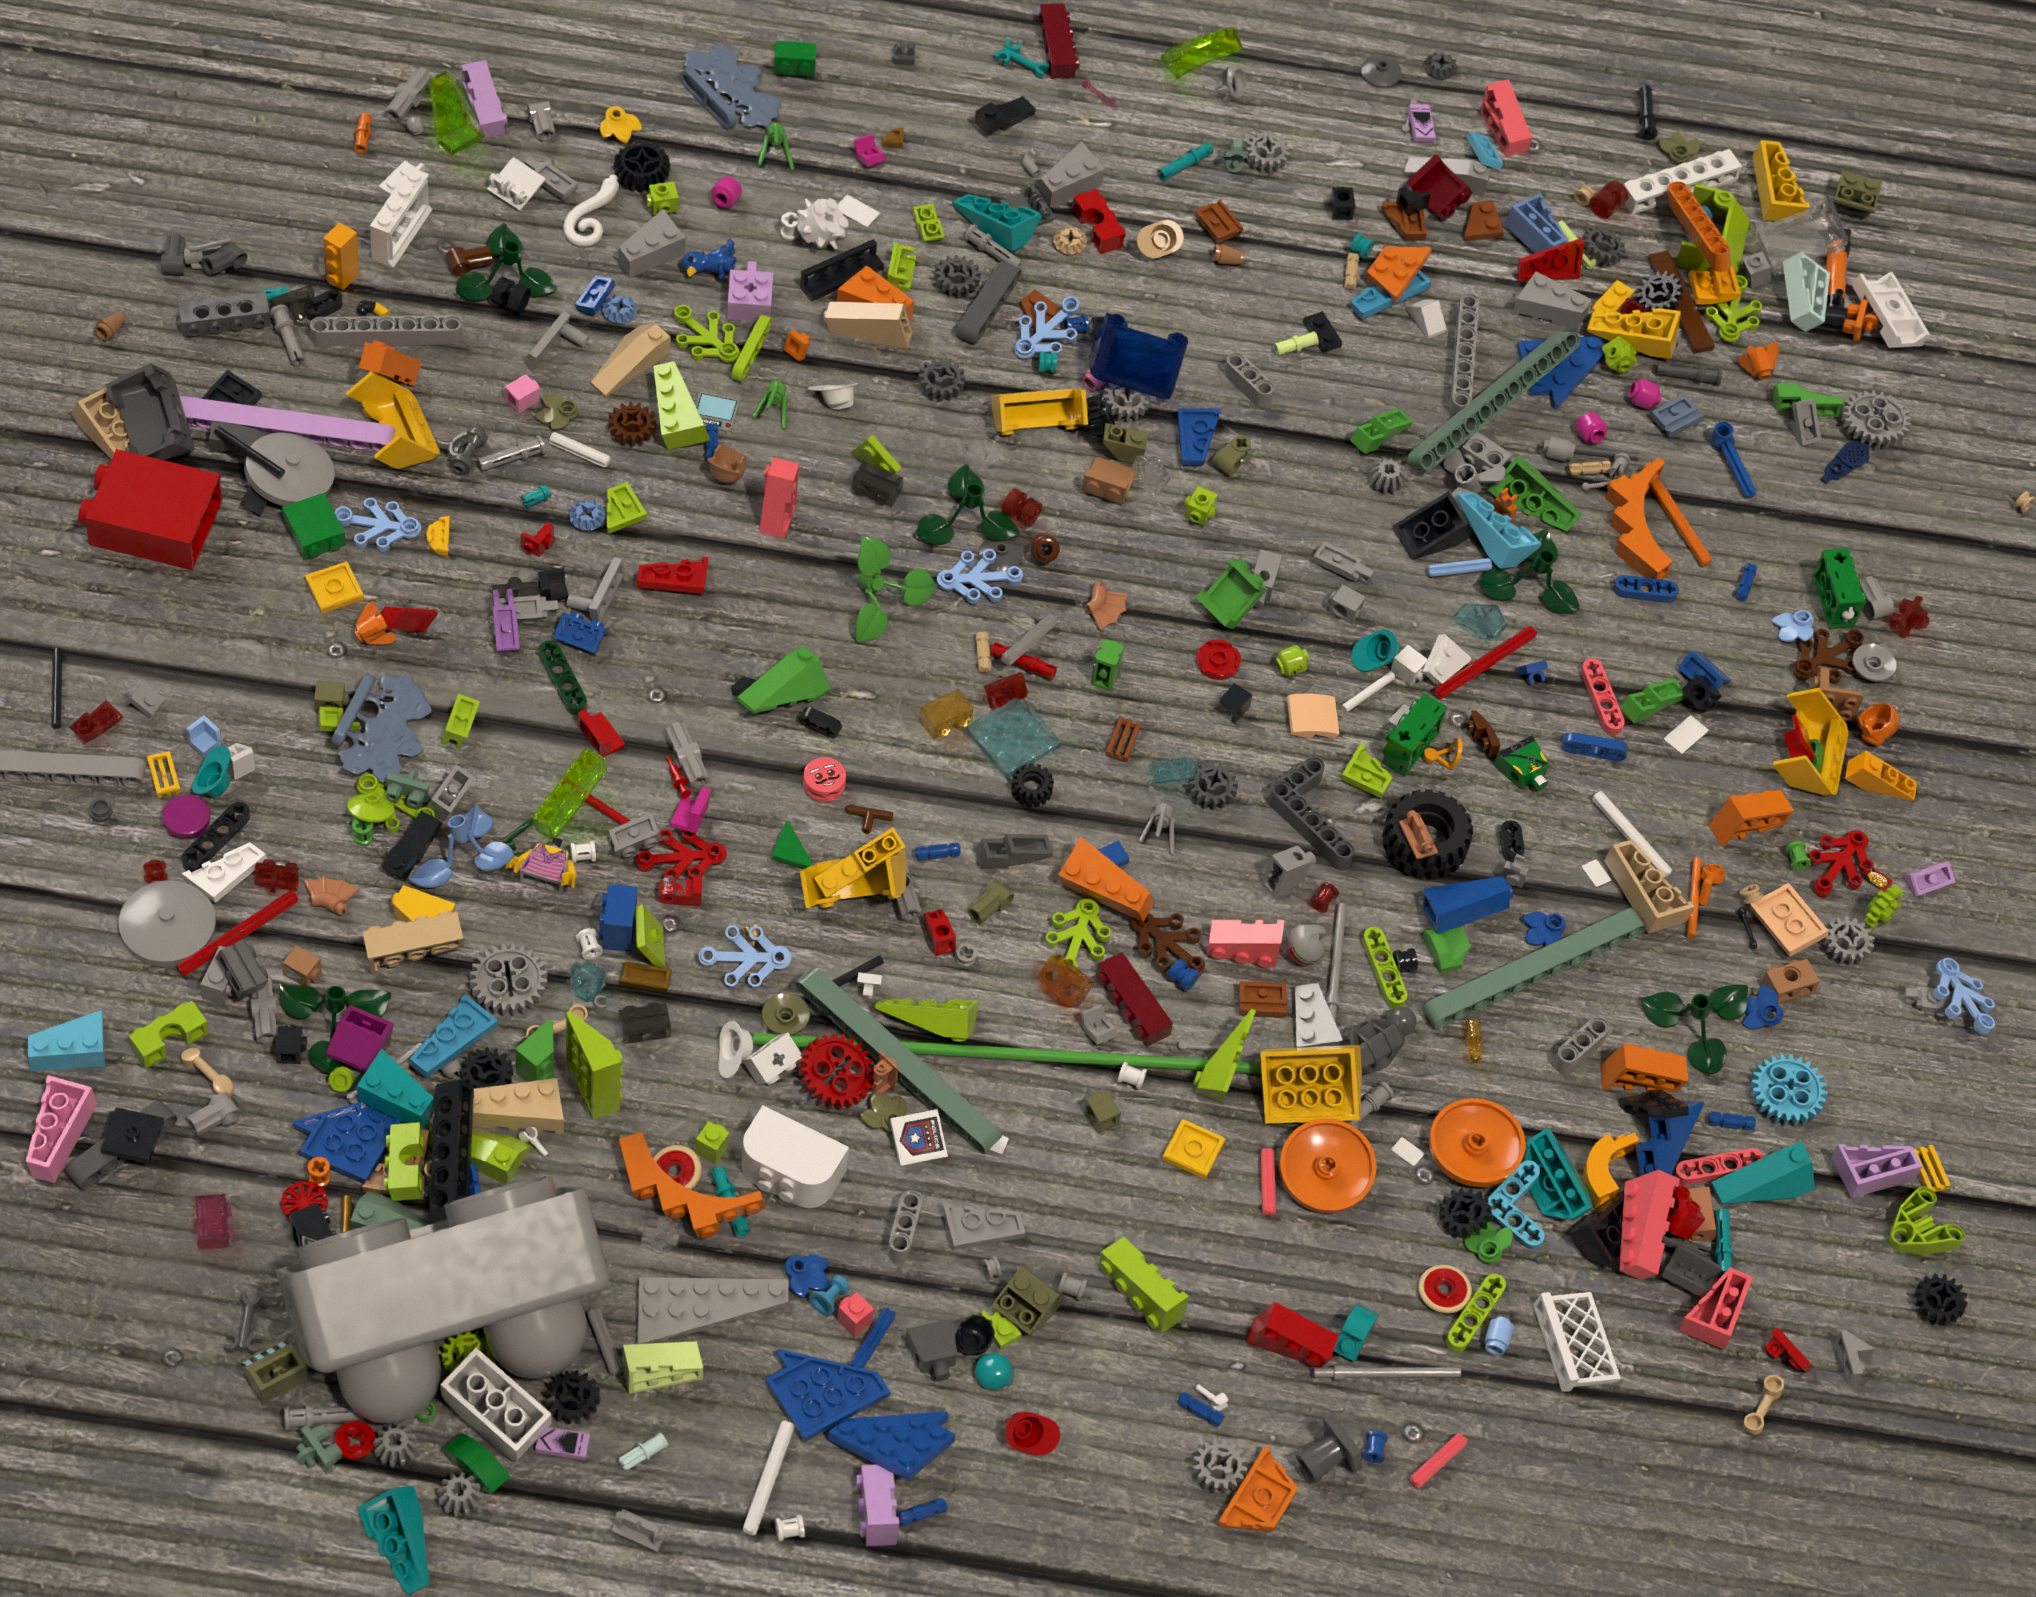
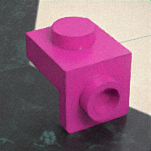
[854,134,886,167]

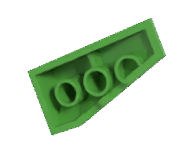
[1488,455,1582,531]
[737,646,830,713]

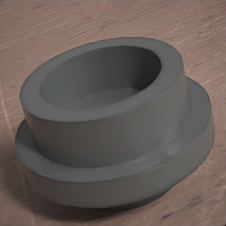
[89,798,113,821]

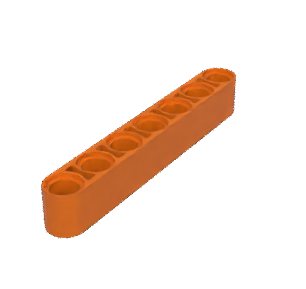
[1667,181,1731,272]

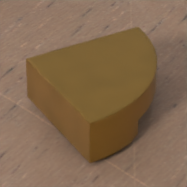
[882,128,904,148]

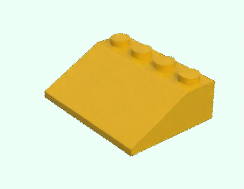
[1260,1045,1362,1124]

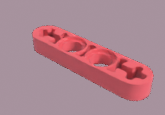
[1581,659,1625,735]
[1674,1148,1764,1185]

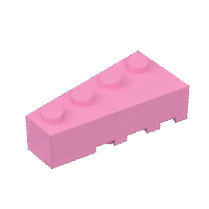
[26,1075,98,1183]

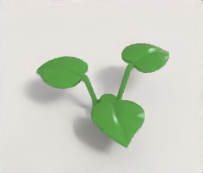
[855,537,935,642]

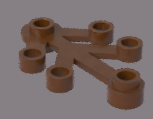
[1793,629,1864,684]
[1131,913,1205,976]

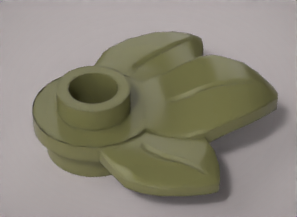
[1659,132,1700,163]
[535,395,579,430]
[860,1092,907,1134]

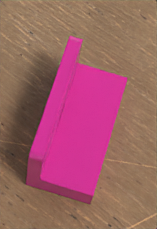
[670,787,711,833]

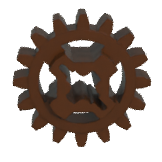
[608,402,656,446]

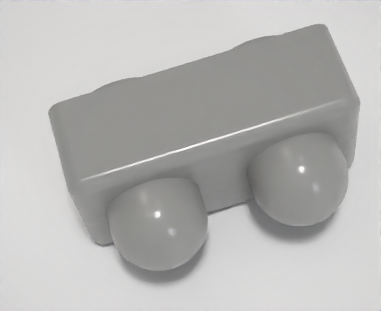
[275,1175,610,1424]

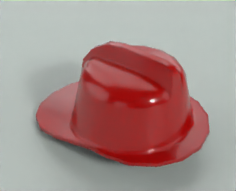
[1005,1411,1061,1456]

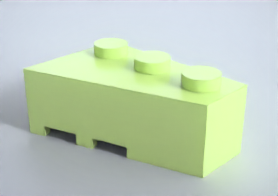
[623,1341,703,1394]

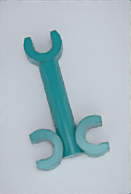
[994,39,1050,79]

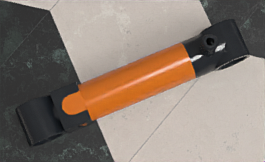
[1820,226,1851,329]

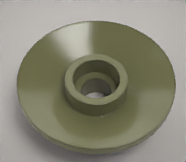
[762,993,810,1035]

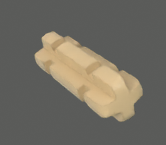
[1345,253,1359,290]
[1569,461,1611,476]
[976,632,991,672]

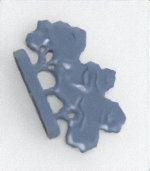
[680,45,781,129]
[330,672,432,783]

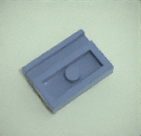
[1650,394,1704,437]

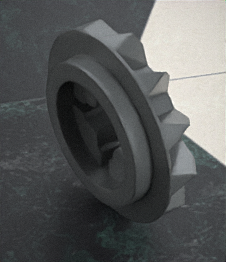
[1425,52,1457,79]

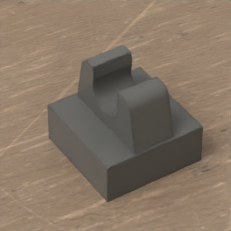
[894,41,915,65]

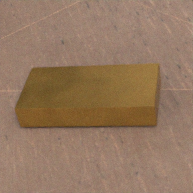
[621,961,672,993]

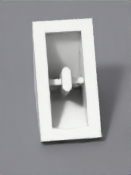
[1406,299,1446,339]
[227,743,255,780]

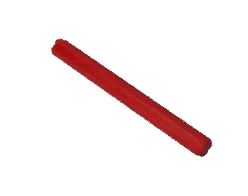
[1433,626,1537,699]
[177,890,298,976]

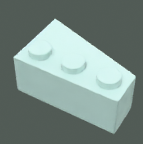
[1783,252,1830,332]

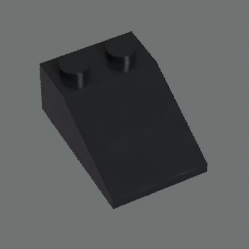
[1393,491,1476,560]

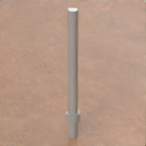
[1326,903,1347,1021]
[1313,1365,1461,1380]

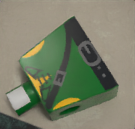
[1494,735,1549,791]

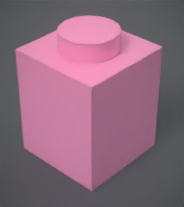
[505,374,540,414]

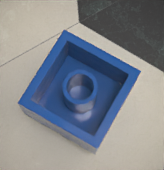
[599,884,637,952]

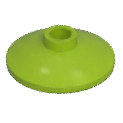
[347,794,394,822]

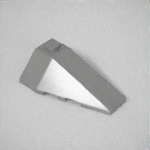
[1403,157,1492,197]

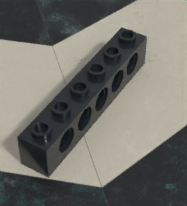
[428,1079,474,1224]

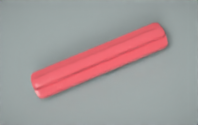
[1261,1148,1276,1216]
[1410,1433,1467,1488]

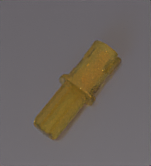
[1465,1018,1484,1064]

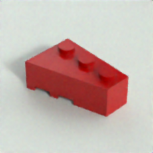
[1246,1302,1339,1368]

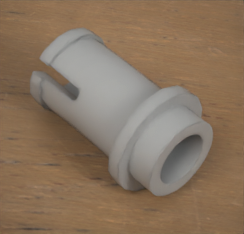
[1609,453,1631,479]

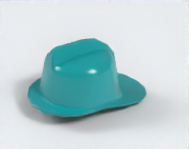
[1351,629,1402,672]
[192,746,231,800]

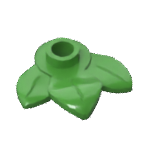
[1464,1222,1513,1264]

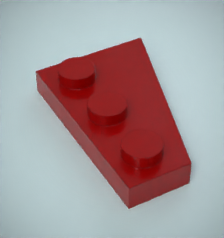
[1517,238,1584,281]
[637,557,709,594]

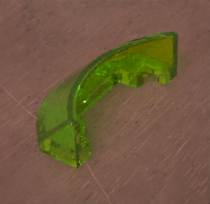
[1160,27,1243,79]

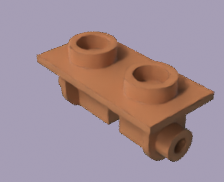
[1399,810,1438,859]
[872,1052,898,1093]

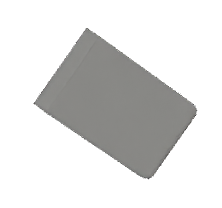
[1788,398,1822,446]
[1835,1330,1875,1385]

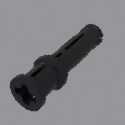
[1639,85,1658,140]

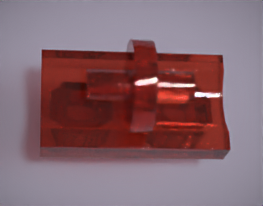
[1890,596,1930,638]
[983,672,1028,708]
[255,859,299,894]

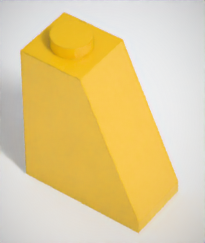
[391,885,456,923]

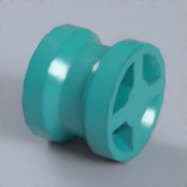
[1349,233,1375,259]
[1038,351,1057,374]

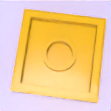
[305,562,364,614]
[1162,1119,1226,1180]

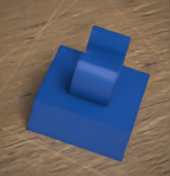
[1518,660,1548,685]

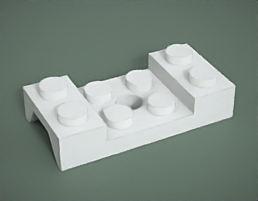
[1852,272,1930,348]

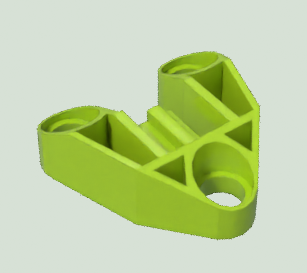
[1888,1186,1965,1255]

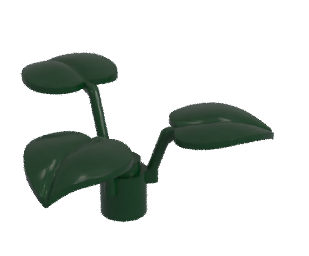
[456,223,557,302]
[916,464,1020,545]
[1479,529,1580,613]
[279,984,391,1073]
[1641,984,1748,1074]

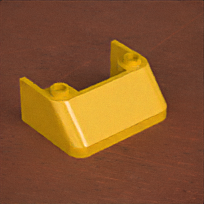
[346,371,440,469]
[990,388,1088,435]
[1773,688,1848,796]
[800,850,907,908]

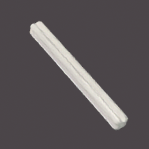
[1592,791,1672,878]
[743,1421,794,1535]

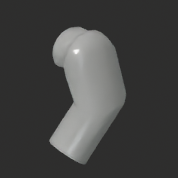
[1022,147,1041,178]

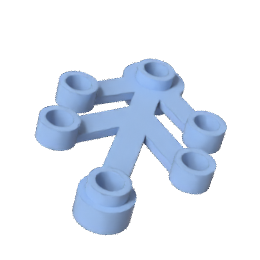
[1014,296,1080,359]
[335,498,421,552]
[937,549,1023,604]
[698,925,791,988]
[1933,958,1995,1035]

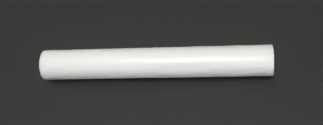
[1341,671,1395,713]

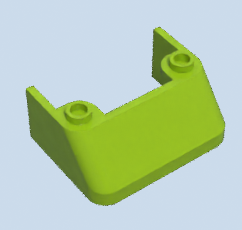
[1675,184,1750,275]

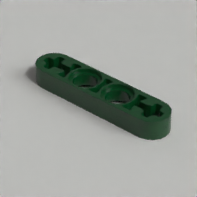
[539,640,587,716]

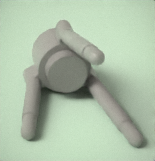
[184,238,232,273]
[1138,803,1175,855]

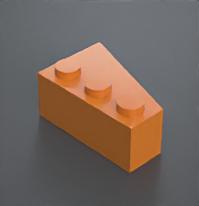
[359,340,422,386]
[1708,790,1794,847]
[1600,1043,1688,1092]

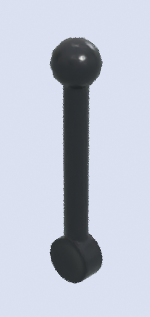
[1738,907,1757,949]

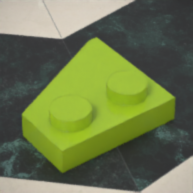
[851,434,902,479]
[607,482,647,534]
[1341,743,1393,799]

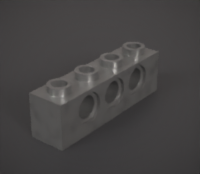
[178,292,271,337]

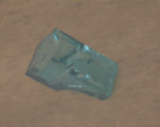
[1452,604,1508,640]
[570,960,606,1002]

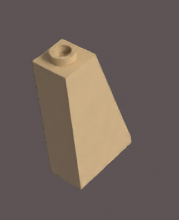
[824,302,913,349]

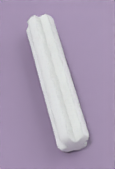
[549,432,611,468]

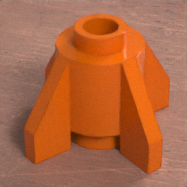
[1738,342,1779,380]
[354,601,397,644]

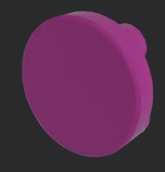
[162,795,210,838]

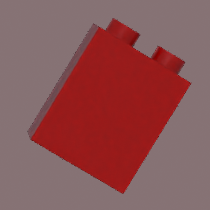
[78,449,223,571]

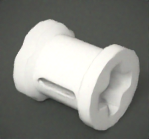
[780,212,800,241]
[570,841,596,863]
[576,928,603,960]
[1117,1062,1147,1090]
[775,1515,805,1541]

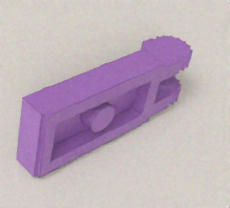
[493,589,520,653]

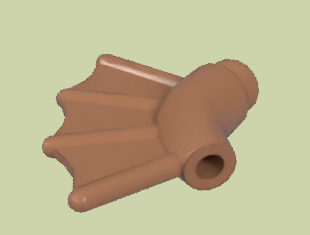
[1085,581,1129,631]
[303,876,360,915]

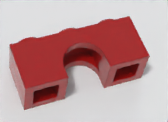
[1072,189,1126,255]

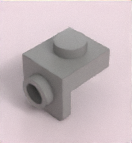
[123,681,165,718]
[1081,1004,1118,1045]

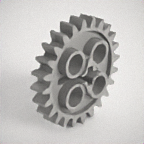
[1841,390,1911,448]
[470,944,547,1016]

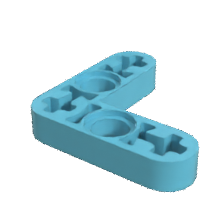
[1488,1160,1545,1250]

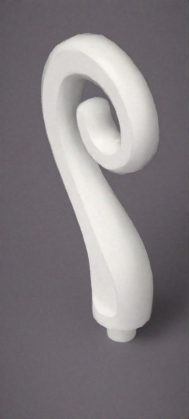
[563,175,619,247]

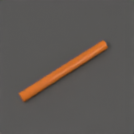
[1687,858,1702,939]

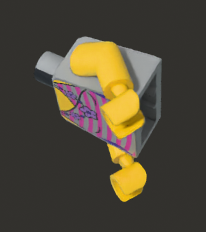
[505,838,577,895]

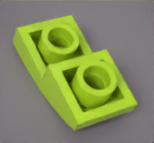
[912,204,944,242]

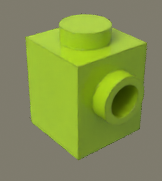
[695,1121,729,1164]

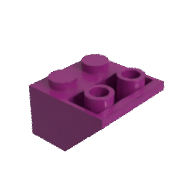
[326,1005,394,1072]

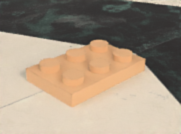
[1750,883,1829,957]

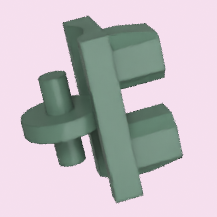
[1223,139,1248,173]
[387,769,430,809]
[296,1424,342,1474]

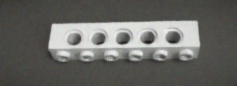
[1620,149,1742,215]

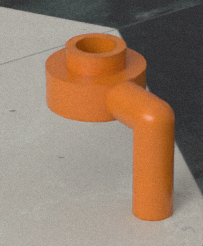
[1699,864,1726,905]

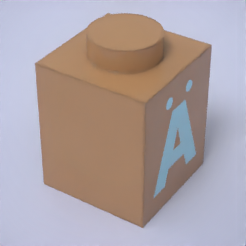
[282,946,322,987]

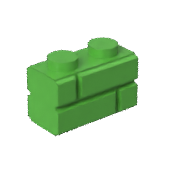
[1091,639,1124,691]

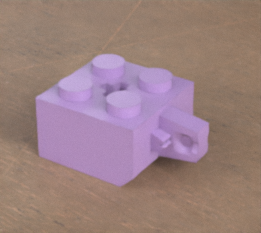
[727,261,773,321]

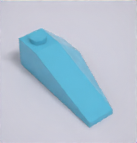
[1456,492,1542,569]

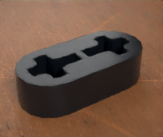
[304,290,343,321]
[799,707,842,738]
[1499,820,1525,863]

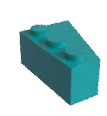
[357,1049,434,1130]

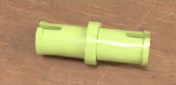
[1274,331,1318,356]

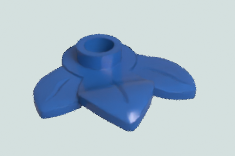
[1522,911,1566,946]
[1742,985,1784,1029]
[785,1254,829,1298]

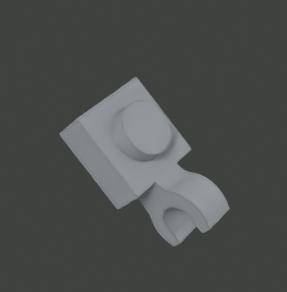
[1502,854,1528,888]

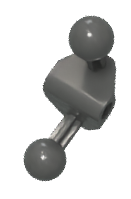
[1350,1006,1417,1074]

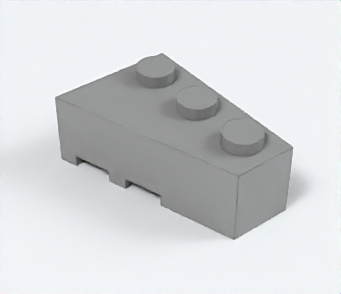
[1039,141,1105,208]
[618,209,685,278]
[1512,272,1592,329]

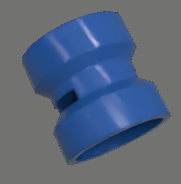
[1167,959,1200,991]

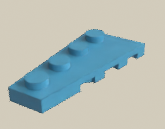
[1350,271,1431,319]
[410,994,498,1079]

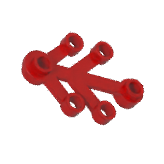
[636,829,727,879]
[1808,830,1874,898]

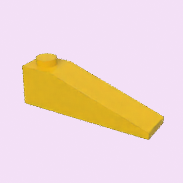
[1587,308,1681,359]

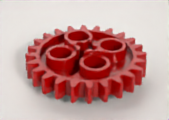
[798,1033,874,1110]

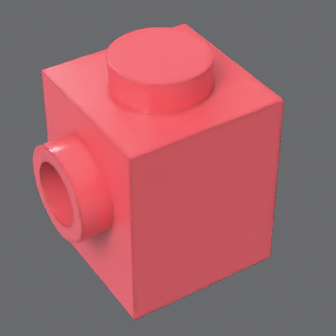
[837,1292,874,1337]

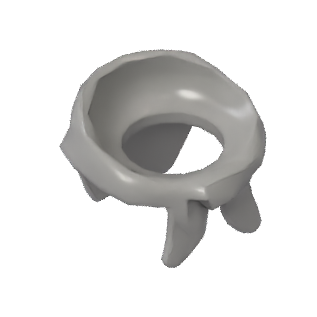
[1217,67,1247,103]

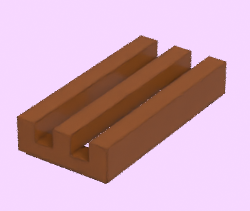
[1105,717,1141,763]

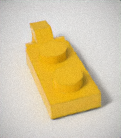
[1589,280,1634,322]

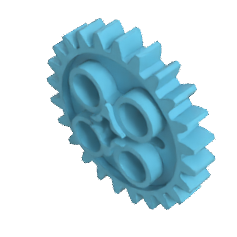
[1750,1054,1828,1126]

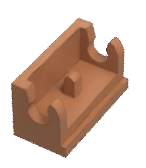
[1688,1187,1716,1241]

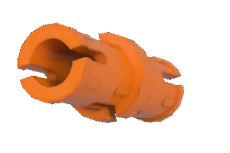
[354,113,372,154]

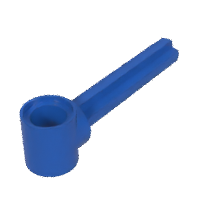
[1710,421,1757,499]

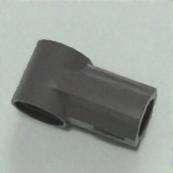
[161,233,186,275]
[202,241,247,275]

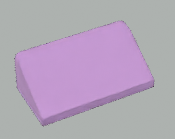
[1903,861,1956,896]

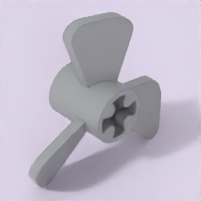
[1444,449,1506,515]

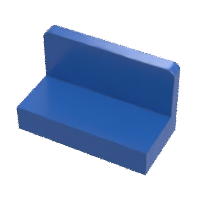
[1678,651,1731,692]

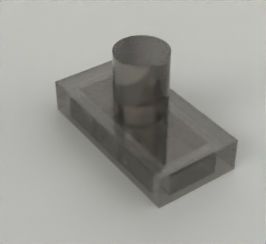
[270,284,314,321]
[491,577,538,606]

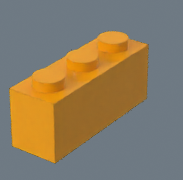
[323,222,359,290]

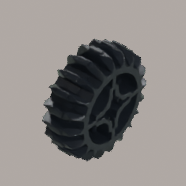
[613,141,671,193]

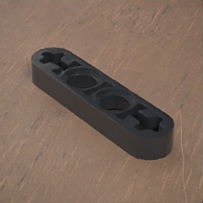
[181,802,250,872]

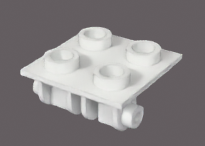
[487,157,546,211]

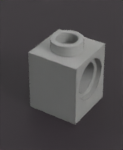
[1743,251,1772,289]
[1328,585,1366,624]

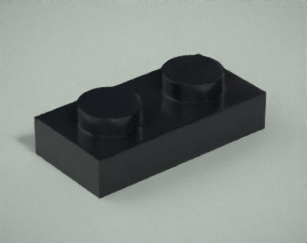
[1303,311,1342,353]

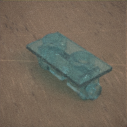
[1149,757,1199,784]

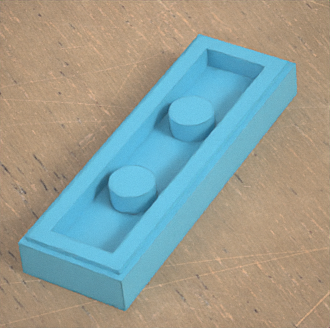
[1467,132,1503,170]

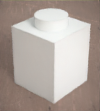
[1391,645,1428,686]

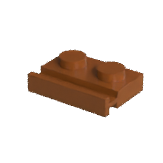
[1194,200,1244,244]
[1238,981,1287,1017]

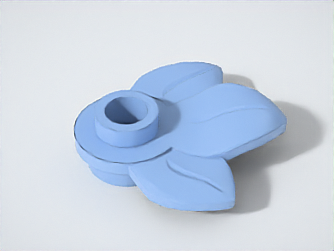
[1772,610,1814,642]

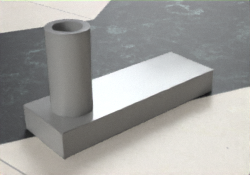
[526,311,589,370]
[567,557,625,622]

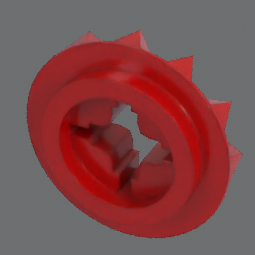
[334,1421,376,1461]

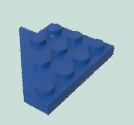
[1517,336,1605,409]
[293,1102,403,1183]
[765,1349,891,1442]
[829,1411,955,1481]

